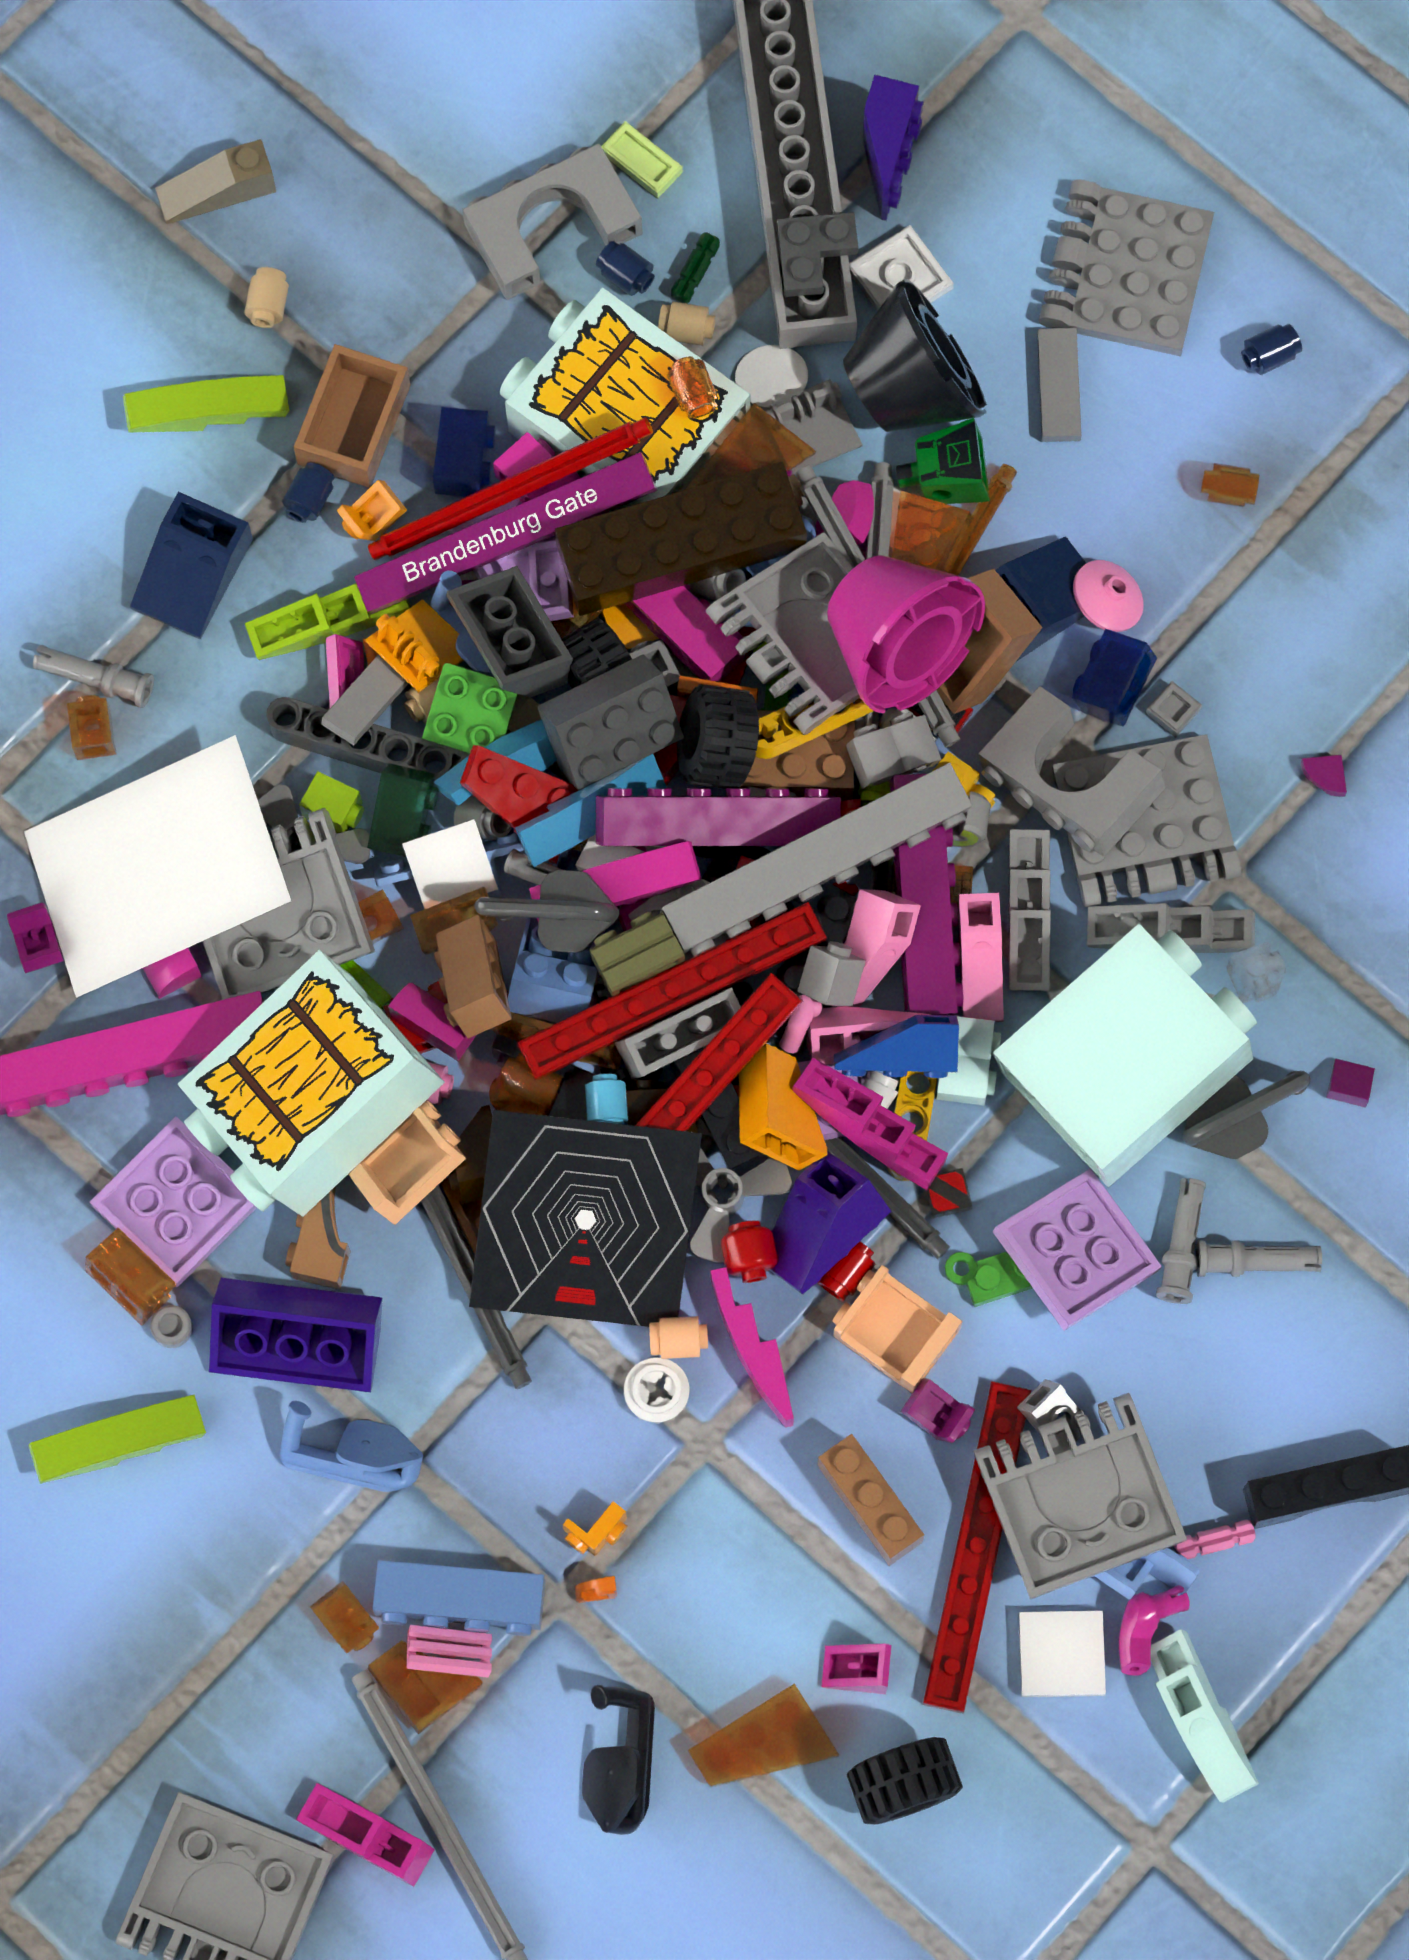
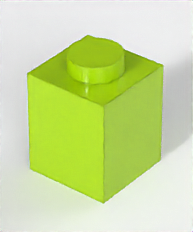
[299,771,365,834]

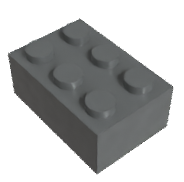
[537,654,684,791]

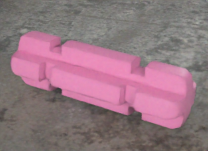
[1174,1519,1256,1559]

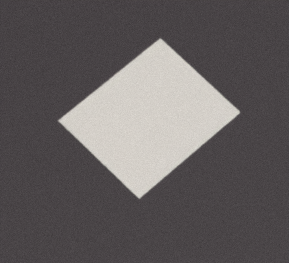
[24,735,291,998]

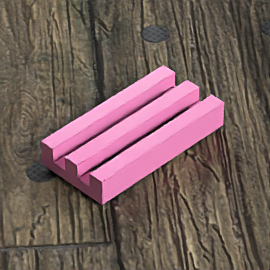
[406,1625,492,1678]

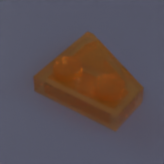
[368,1640,483,1734]

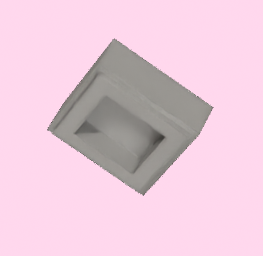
[1146,681,1202,738]

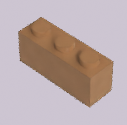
[434,914,512,1039]
[817,1434,924,1566]

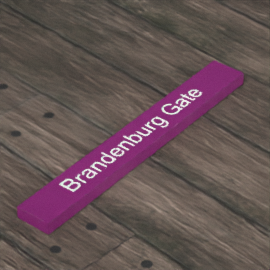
[354,452,658,614]

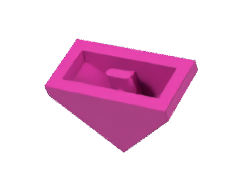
[822,1643,891,1694]

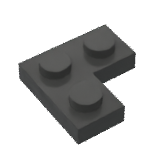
[777,212,858,297]

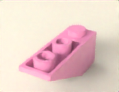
[840,889,921,1007]
[957,893,1004,1022]

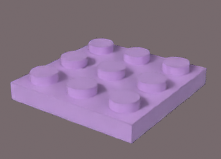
[90,1116,257,1288]
[993,1168,1162,1331]

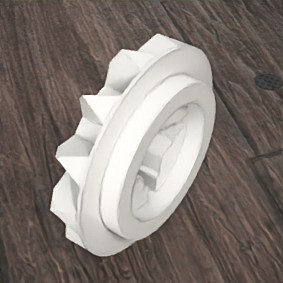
[624,1357,690,1424]

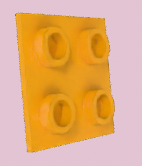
[365,599,464,693]

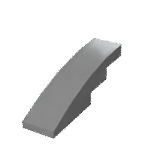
[1008,829,1051,991]
[1087,903,1255,953]

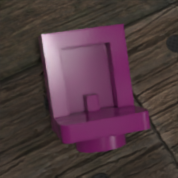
[7,903,64,973]
[900,1378,975,1443]

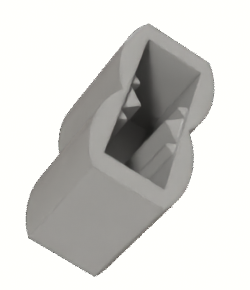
[846,712,942,790]

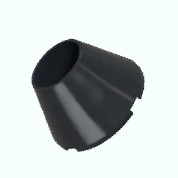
[843,279,987,432]

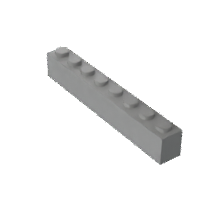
[660,763,972,957]

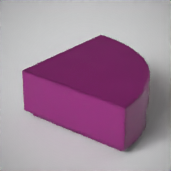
[1301,755,1347,797]

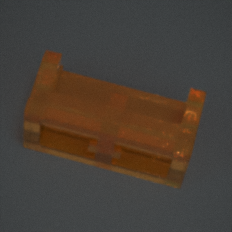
[85,1227,176,1326]

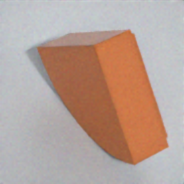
[574,1576,617,1603]

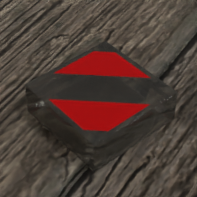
[925,1168,973,1219]

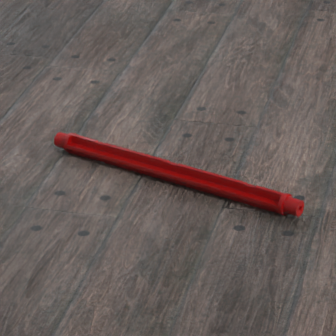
[368,417,653,560]

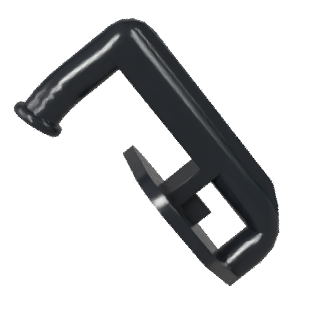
[582,1685,655,1835]

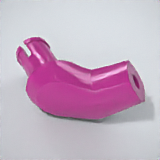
[1119,1585,1190,1676]

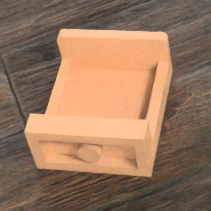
[348,1100,466,1225]
[832,1265,962,1393]

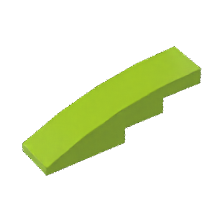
[123,375,290,433]
[245,583,411,660]
[28,1394,206,1484]

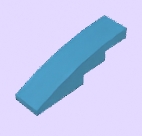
[434,720,556,806]
[515,754,666,867]

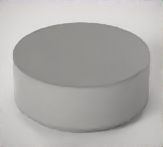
[150,1305,193,1348]

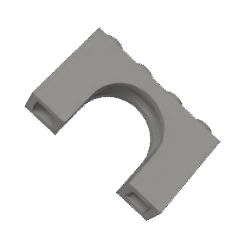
[463,144,643,300]
[978,686,1165,857]

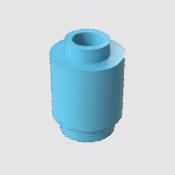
[585,1074,628,1125]

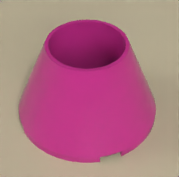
[827,555,985,713]

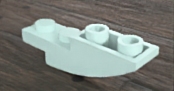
[1151,1629,1259,1803]

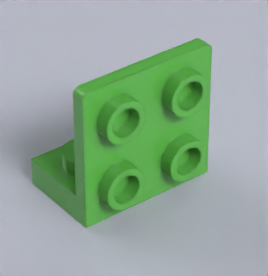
[422,663,518,753]

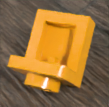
[337,480,407,541]
[562,1501,628,1556]

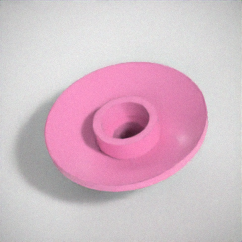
[1073,560,1144,632]

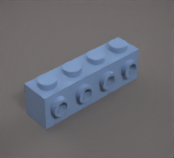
[372,1560,546,1636]

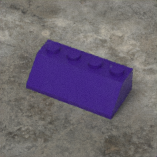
[209,1278,383,1392]

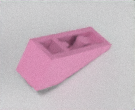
[806,1006,931,1065]

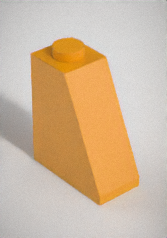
[739,1043,827,1171]

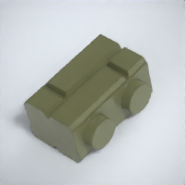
[590,912,685,996]

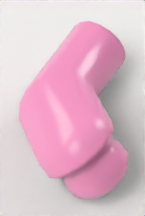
[779,994,822,1053]

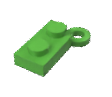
[945,1251,1033,1307]

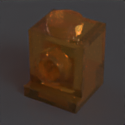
[67,695,117,760]
[358,889,404,944]

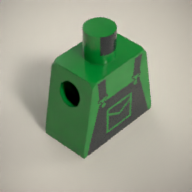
[896,418,990,505]

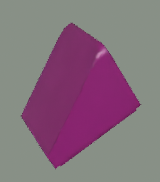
[1326,1059,1375,1107]

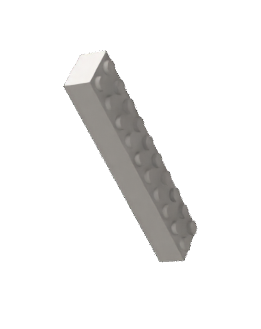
[733,0,857,349]

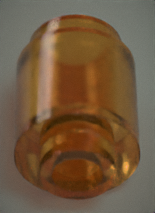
[667,356,717,418]
[1201,463,1260,507]
[499,1053,563,1105]

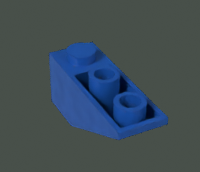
[833,1015,959,1078]

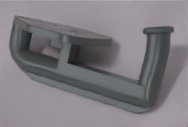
[474,870,619,953]
[1183,1070,1310,1159]

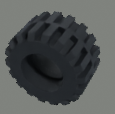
[561,618,632,689]
[677,684,759,789]
[846,1737,963,1825]

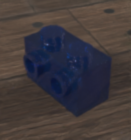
[433,407,496,497]
[1072,628,1157,727]

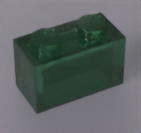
[367,763,439,857]

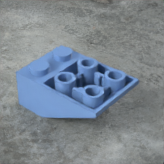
[508,918,608,1023]

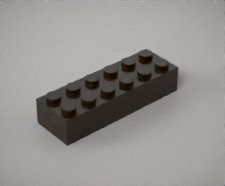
[555,461,807,616]

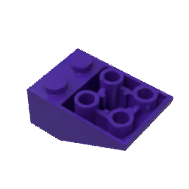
[862,74,924,221]
[770,1151,892,1295]

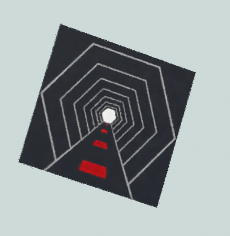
[469,1110,702,1327]

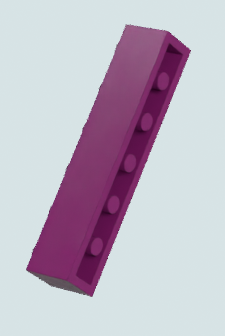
[889,774,964,1016]
[596,788,841,846]

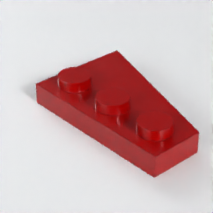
[460,745,578,864]

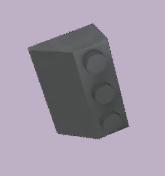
[446,566,573,697]

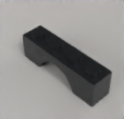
[1243,1445,1409,1529]

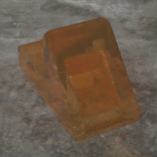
[410,887,498,955]

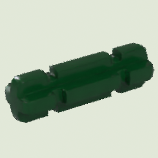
[671,232,720,304]

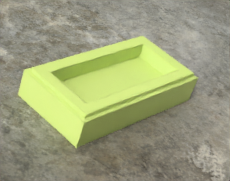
[601,121,683,199]

